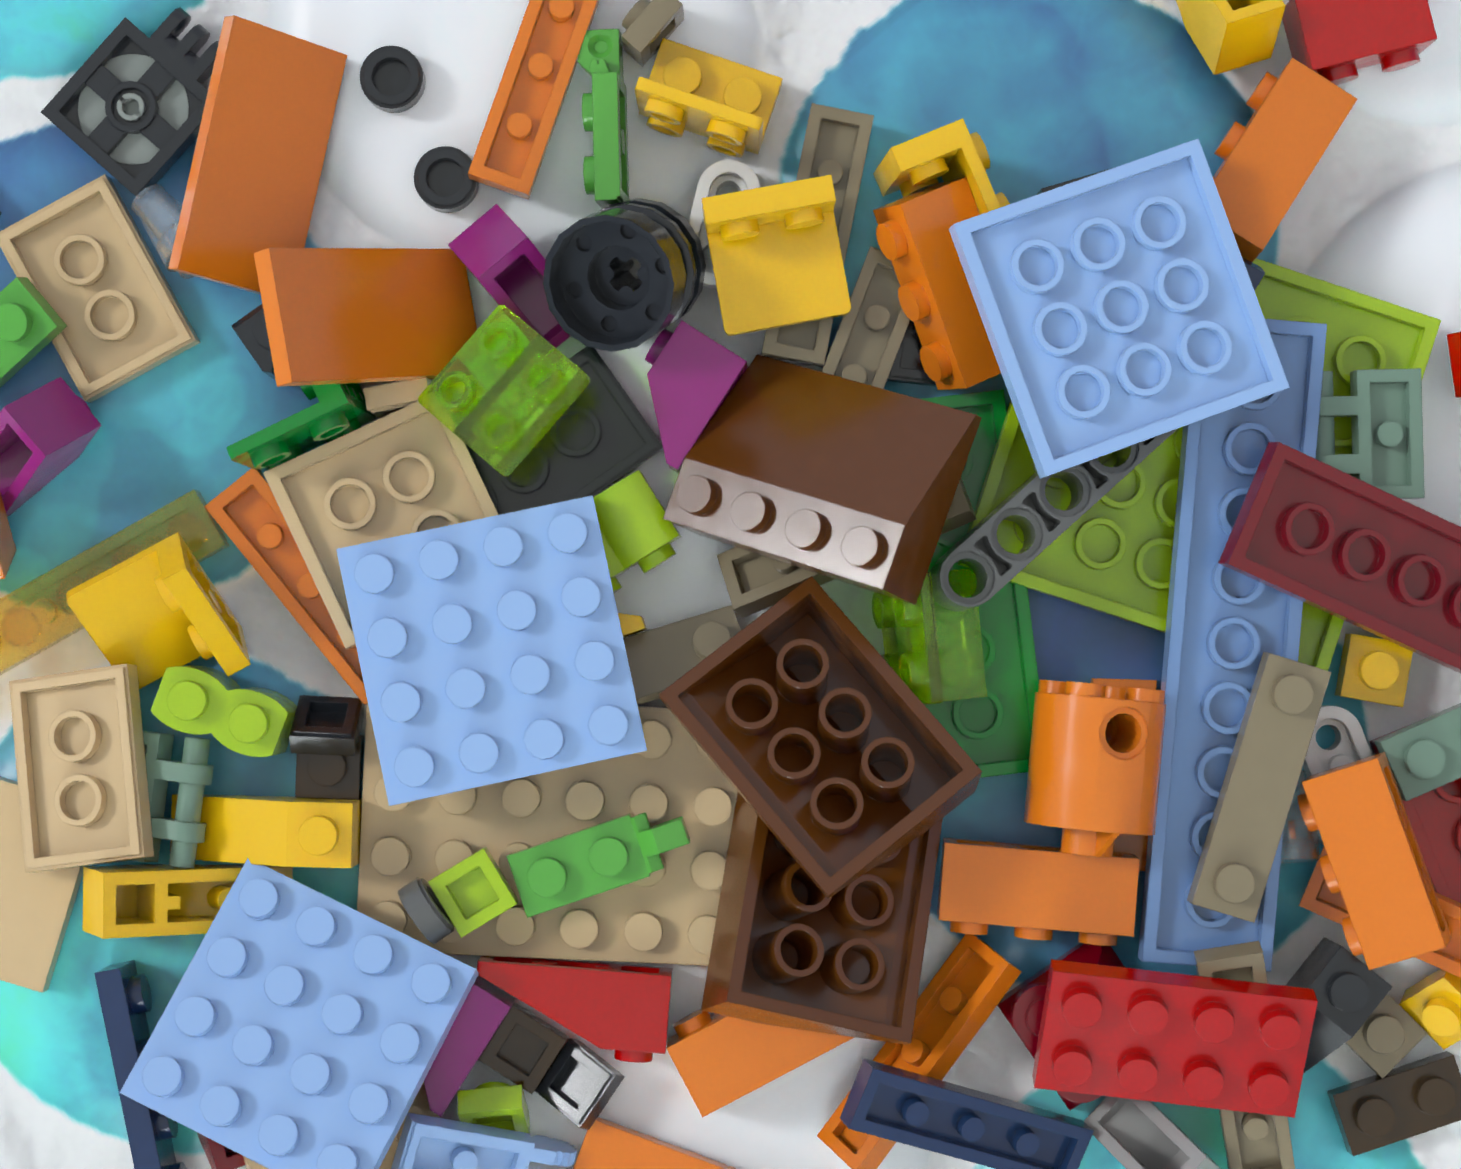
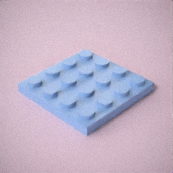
[949,138,1290,479]
[336,495,647,806]
[120,858,479,1169]

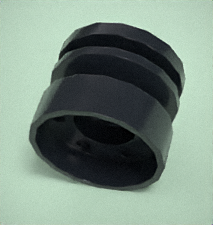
[543,198,706,352]

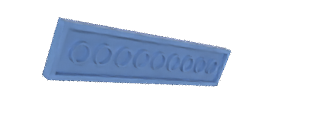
[1138,319,1327,972]

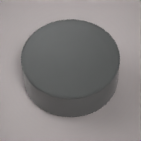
[398,877,454,944]

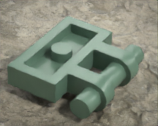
[1316,368,1425,499]
[133,730,214,868]

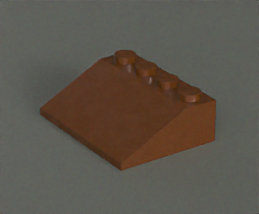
[663,354,981,605]
[659,576,982,899]
[701,792,943,1045]

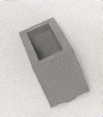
[1084,1096,1221,1169]

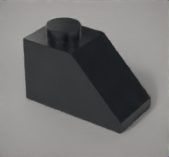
[1285,937,1393,1073]

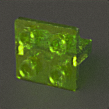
[418,305,590,477]
[872,569,987,704]

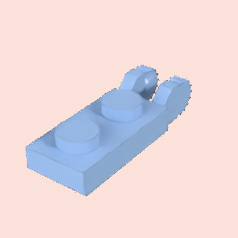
[391,1112,577,1169]

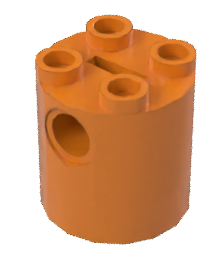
[1024,680,1166,857]

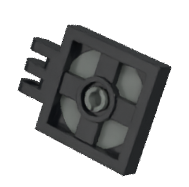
[41,7,219,200]

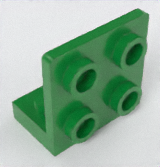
[226,383,377,472]

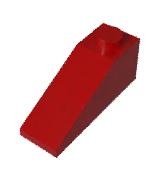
[477,956,673,1063]

